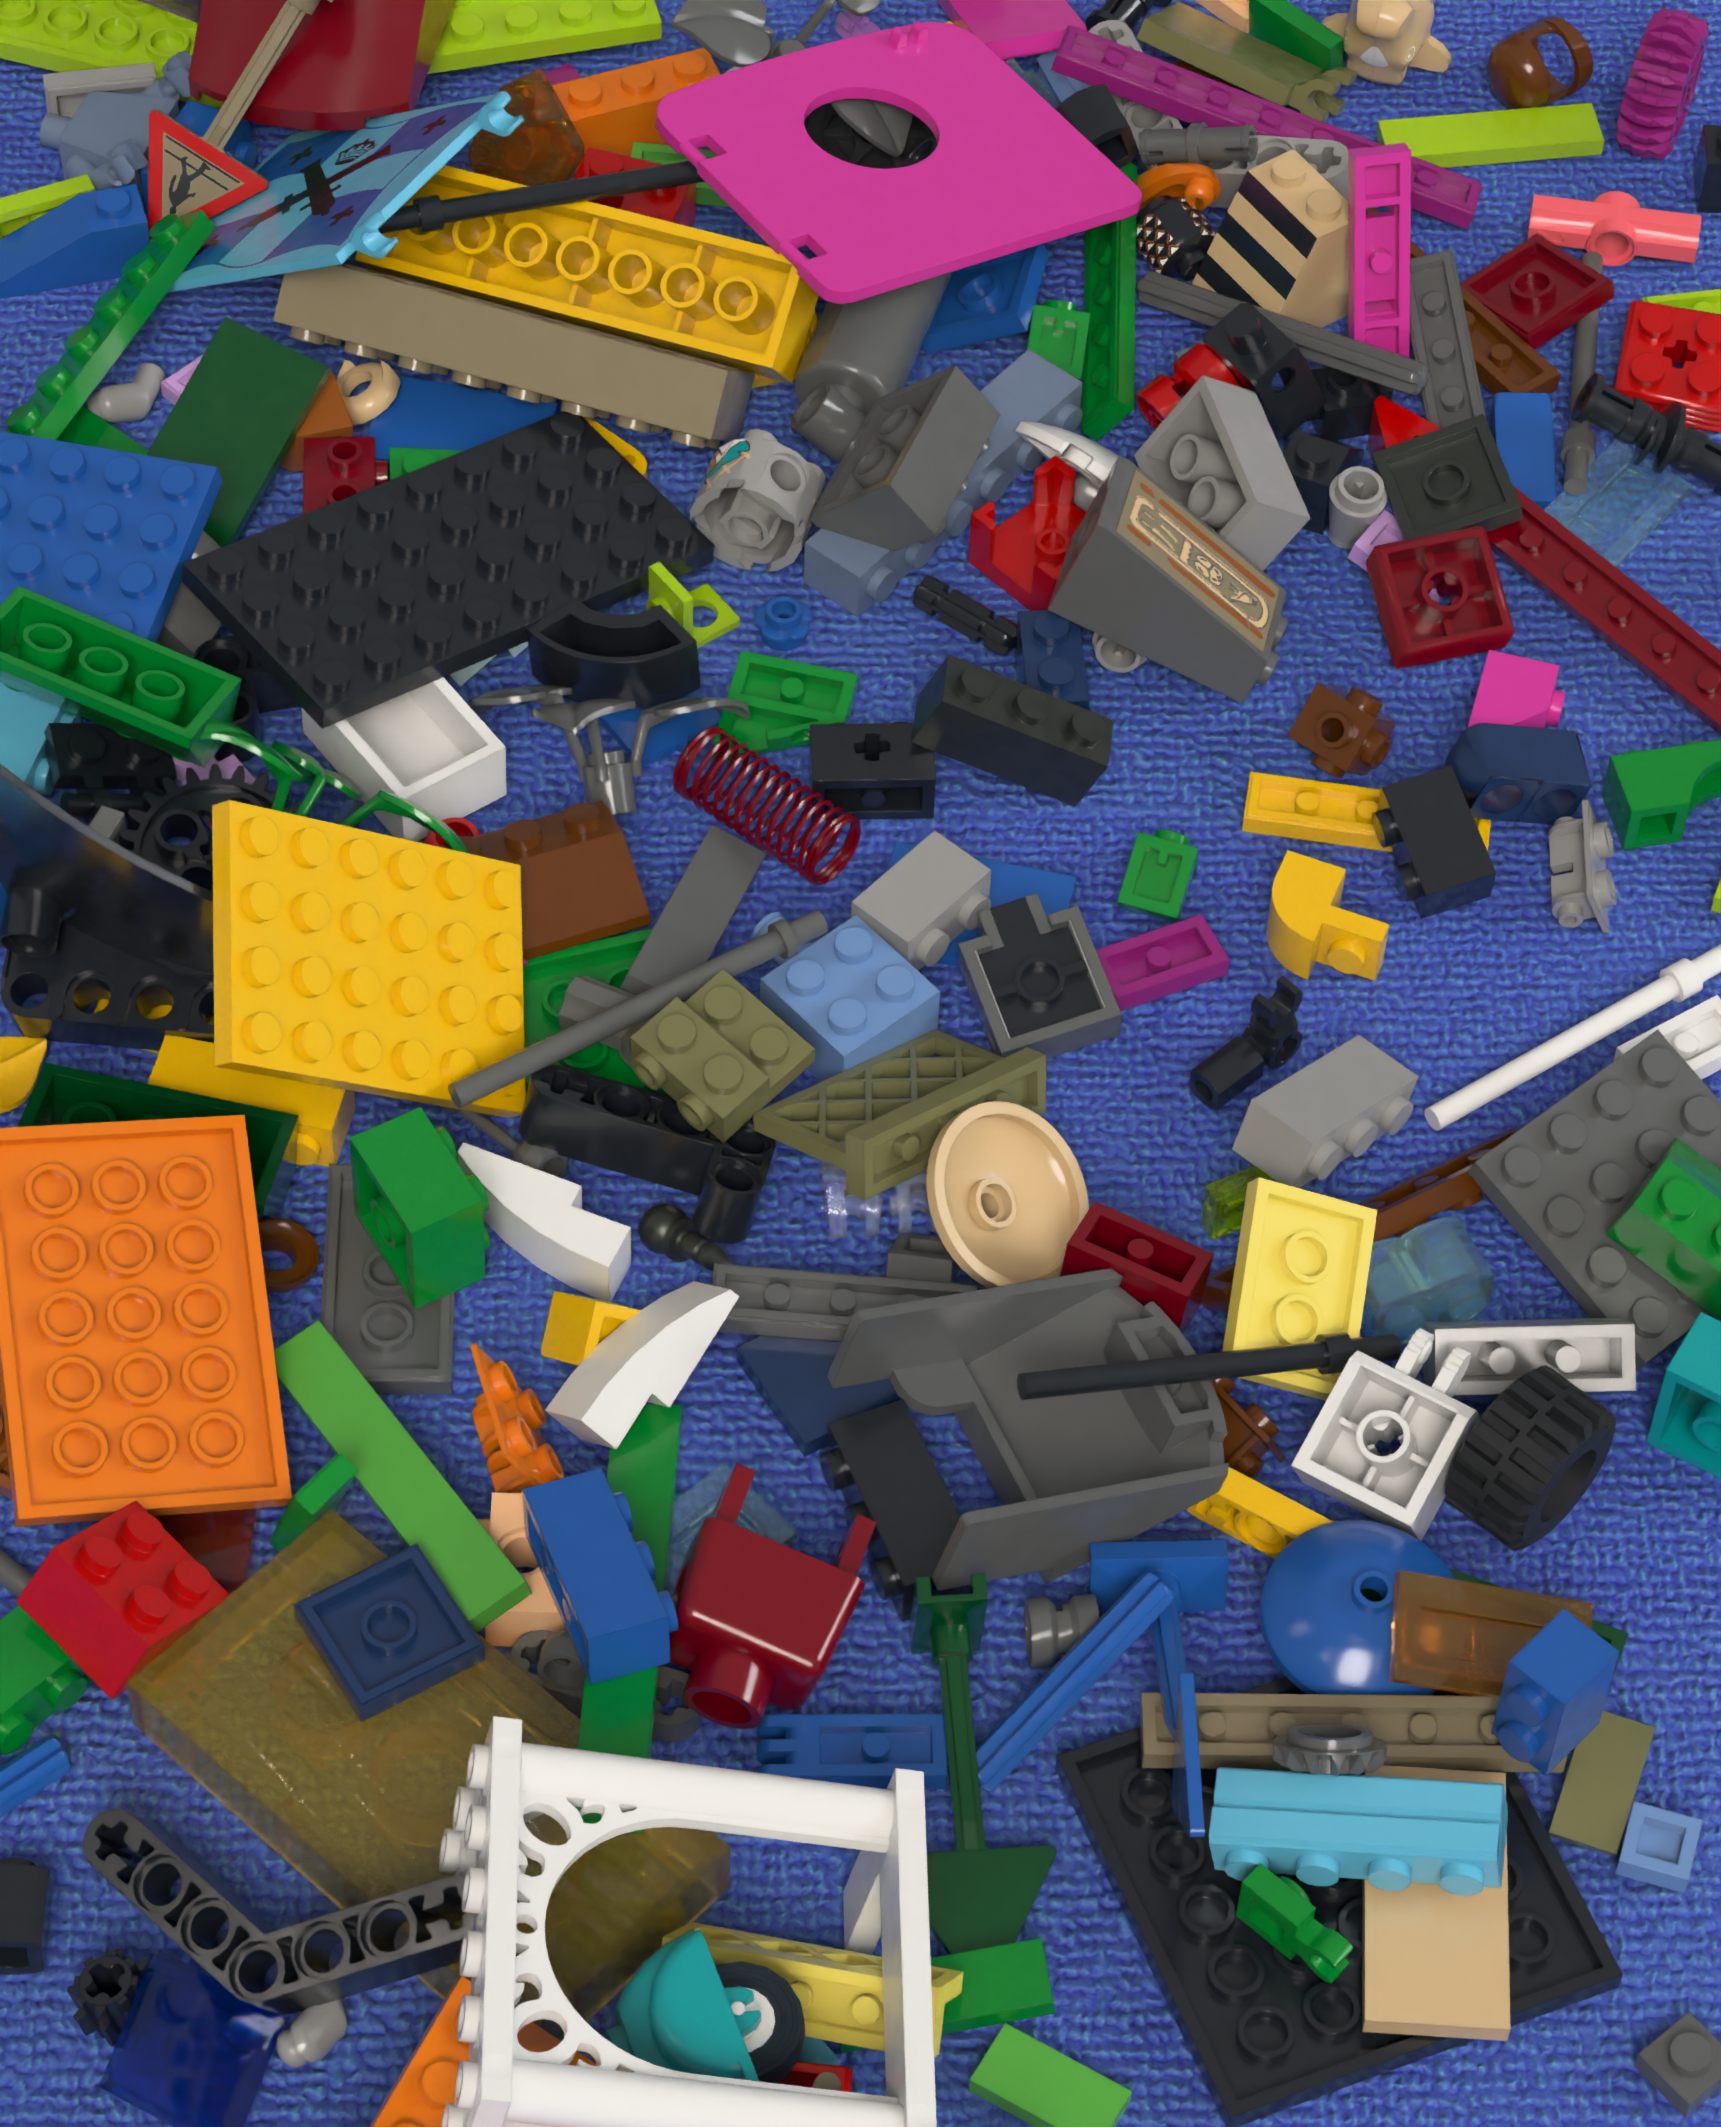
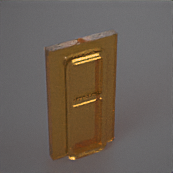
[1390,1570,1593,1696]

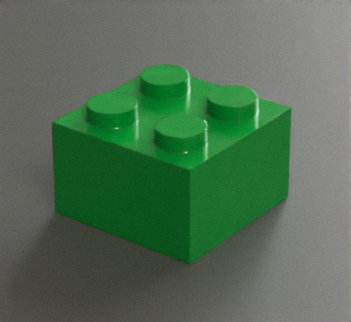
[350,1107,490,1309]

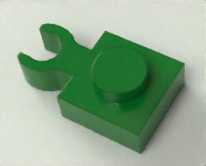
[1236,1863,1353,1984]

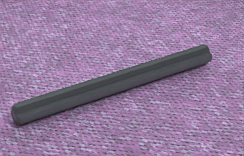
[1136,271,1428,396]

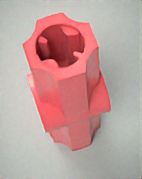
[1527,191,1702,266]

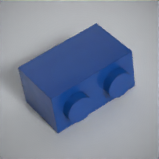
[1491,1608,1619,1776]

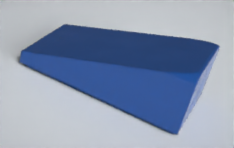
[1489,392,1557,508]

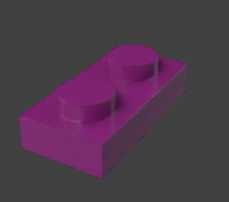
[1096,914,1229,1011]

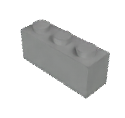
[1232,1035,1419,1188]
[1423,1317,1636,1396]

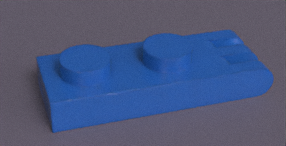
[757,1713,947,1789]

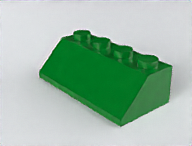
[0,586,242,768]
[1606,1137,1721,1321]

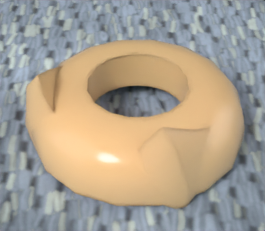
[337,360,401,425]

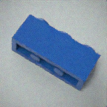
[522,1468,678,1685]

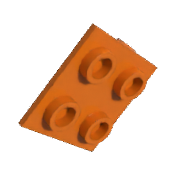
[470,1343,564,1493]

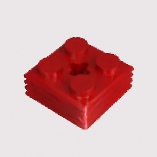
[1614,300,1721,432]

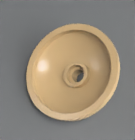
[926,1101,1089,1288]

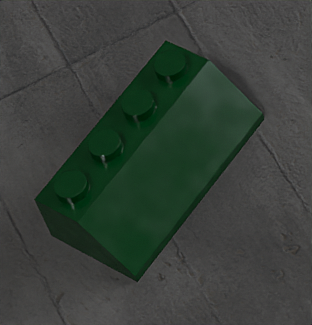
[17,1063,299,1215]

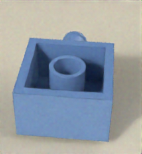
[752,912,940,1100]

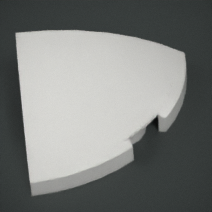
[1015,421,1118,489]

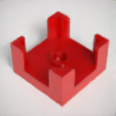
[968,455,1085,611]

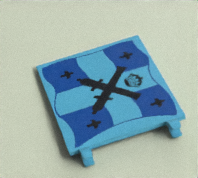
[167,91,524,293]

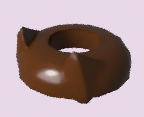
[258,1218,319,1294]

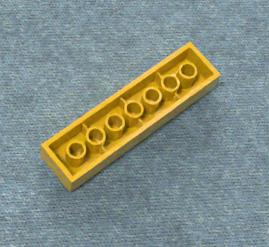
[355,165,819,383]

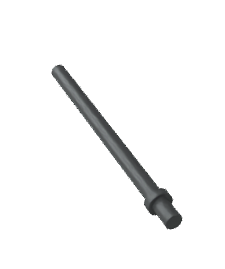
[448,910,828,1108]

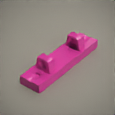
[1348,143,1411,358]

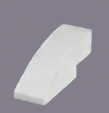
[457,1142,631,1302]
[545,1281,739,1449]

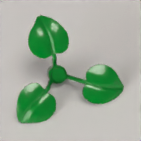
[200,718,468,853]

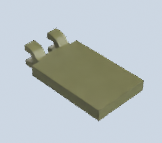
[1136,2,1358,122]

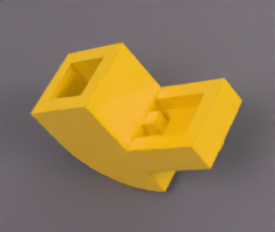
[1266,850,1390,981]

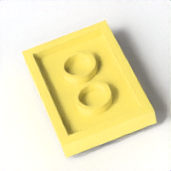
[1222,1177,1377,1401]

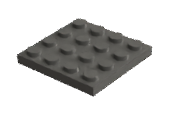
[1468,1030,1721,1372]

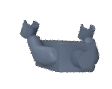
[40,51,192,206]

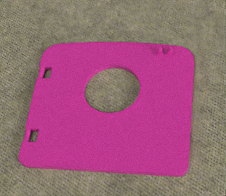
[655,21,1142,304]

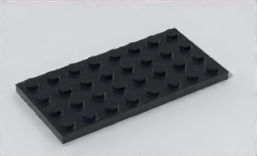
[182,411,715,729]

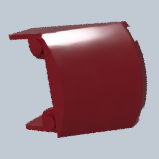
[188,0,456,131]

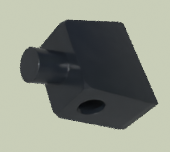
[1203,302,1327,440]

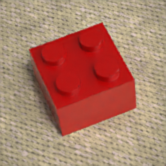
[16,1500,232,1699]

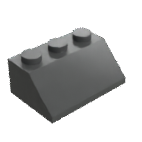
[809,365,1000,551]

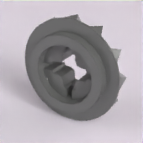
[1273,1724,1387,1776]

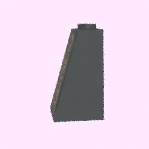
[1047,455,1288,703]

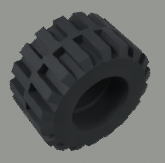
[1445,1365,1616,1551]

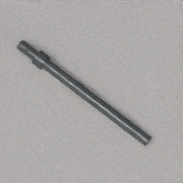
[1560,252,1603,496]

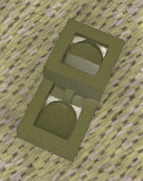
[1548,1711,1656,1858]

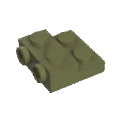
[630,969,815,1143]

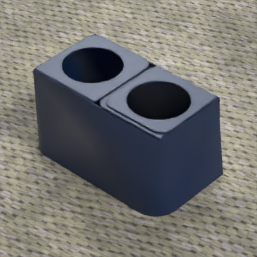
[1445,723,1592,825]

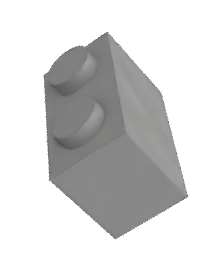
[851,830,991,971]

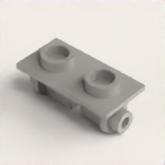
[1548,799,1617,933]

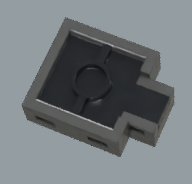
[958,893,1122,1059]

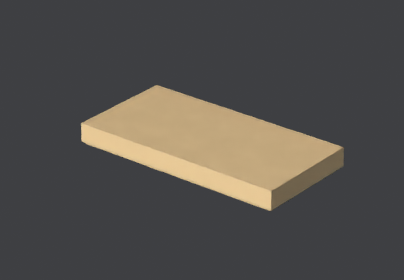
[1362,1765,1511,2041]

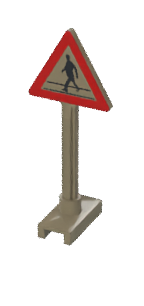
[148,0,334,240]

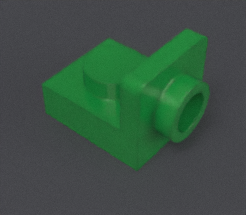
[1026,300,1090,381]
[1117,829,1200,923]

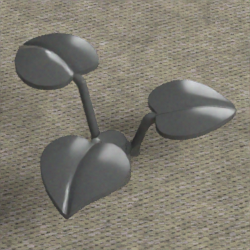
[671,0,913,159]
[469,685,750,814]

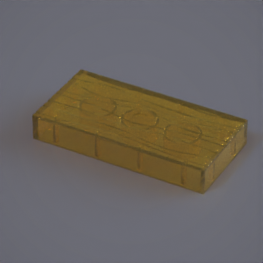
[127,1509,730,2041]

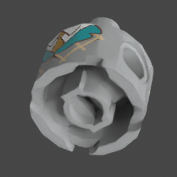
[690,429,825,572]

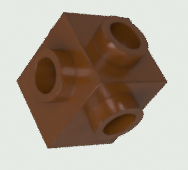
[1287,683,1397,778]

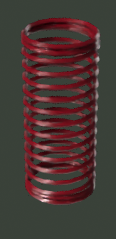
[672,726,861,886]

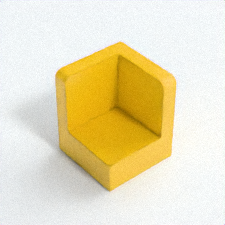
[541,1291,641,1366]

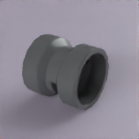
[1024,1594,1099,1667]

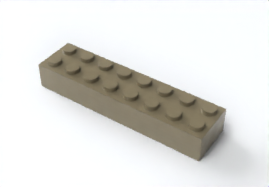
[273,262,755,449]

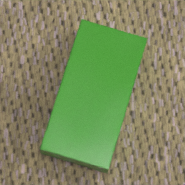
[968,2023,1132,2127]

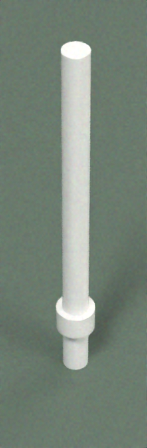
[1424,944,1721,1131]

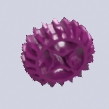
[1616,8,1709,160]

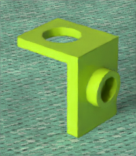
[646,561,740,648]

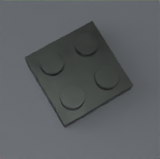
[1372,414,1524,540]

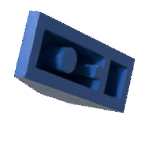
[0,184,150,299]

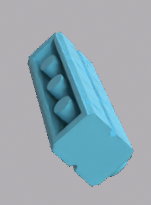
[1209,1767,1508,1896]

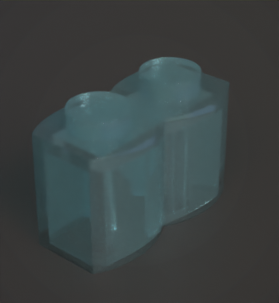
[1361,1216,1494,1345]

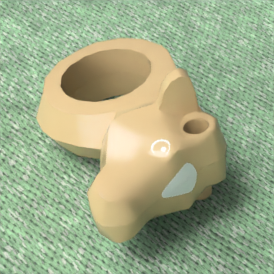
[1321,0,1452,86]

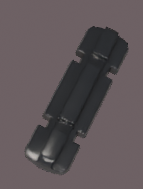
[913,576,1017,656]

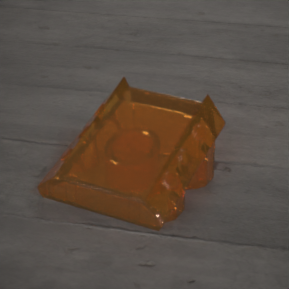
[469,68,585,186]

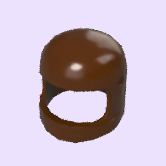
[1487,16,1593,109]

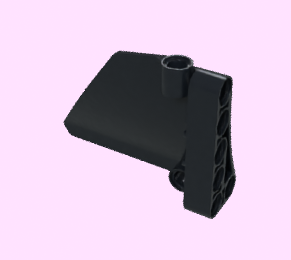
[0,764,214,1051]

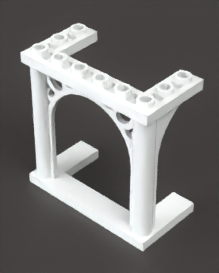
[439,1716,937,2127]

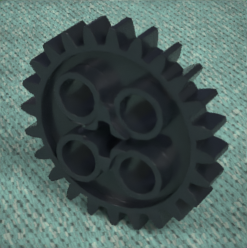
[119,764,300,891]

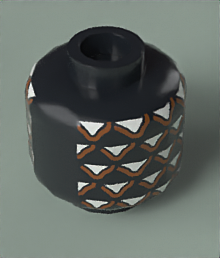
[1136,195,1216,281]

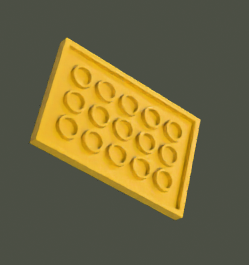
[212,800,526,1118]

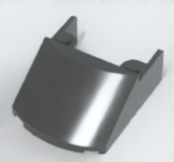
[827,1268,1229,1590]

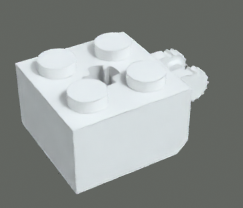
[1291,1328,1480,1541]

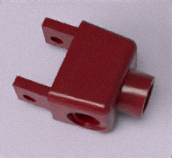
[669,1463,876,1729]

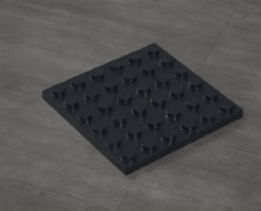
[1055,1663,1623,2127]

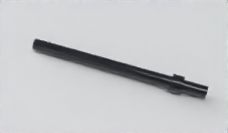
[378,161,705,234]
[1017,1332,1400,1400]

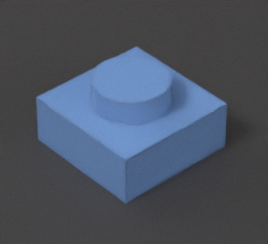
[1615,1801,1703,1893]

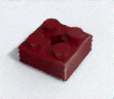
[1366,526,1515,669]

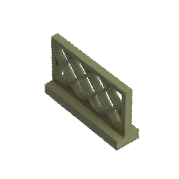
[753,1029,1046,1200]

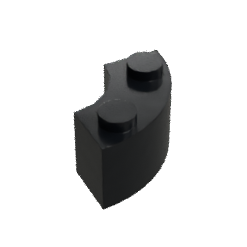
[526,599,701,708]

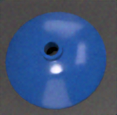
[1259,1520,1467,1696]

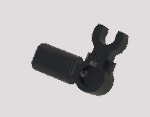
[1189,976,1303,1110]

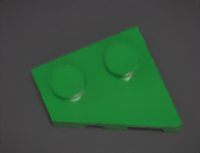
[712,650,859,761]

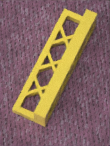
[662,1922,964,2058]

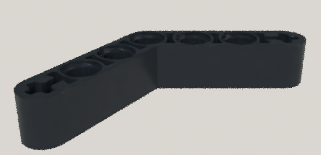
[83,1809,474,2015]

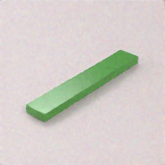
[274,1320,532,1633]

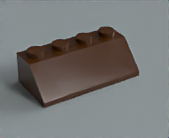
[439,800,651,960]

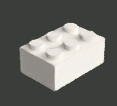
[301,677,507,842]

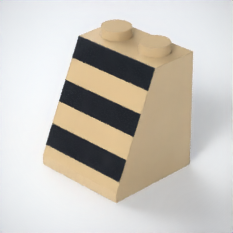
[1192,149,1348,328]

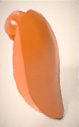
[1137,162,1222,211]

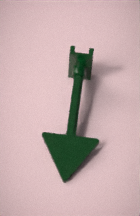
[909,1573,1057,1955]

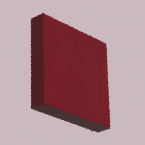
[1460,234,1614,350]

